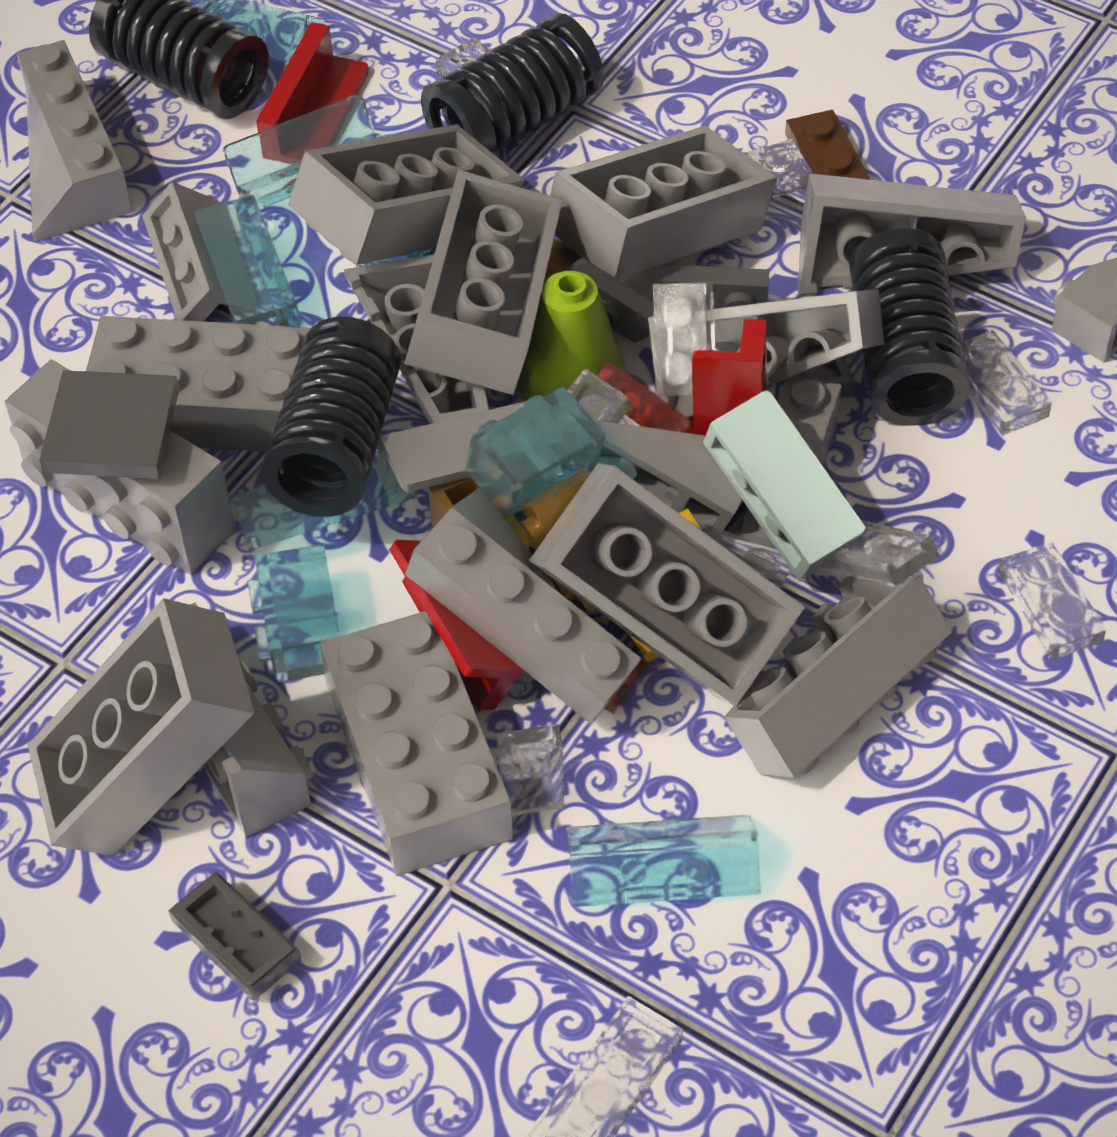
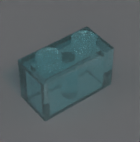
[464,386,606,518]
[247,544,340,683]

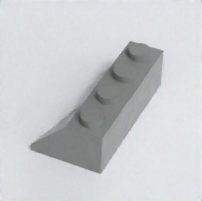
[16,39,132,242]
[797,173,1026,295]
[344,255,489,424]
[648,289,884,426]
[405,488,641,724]
[724,574,952,779]
[190,602,313,838]

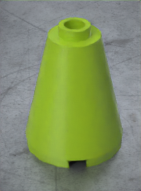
[518,271,626,420]

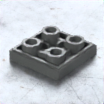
[39,370,179,479]

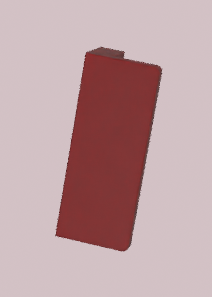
[256,22,369,166]
[692,319,767,436]
[389,539,524,710]

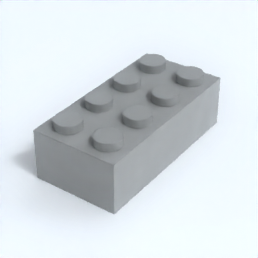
[288,124,525,265]
[550,125,777,280]
[404,170,562,395]
[86,316,311,452]
[4,359,236,575]
[529,463,805,707]
[28,598,254,856]
[319,611,513,876]

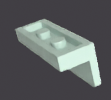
[703,391,865,582]

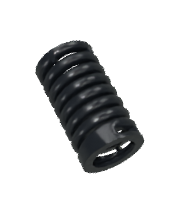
[89,0,269,120]
[421,13,604,153]
[849,228,970,426]
[261,316,401,517]

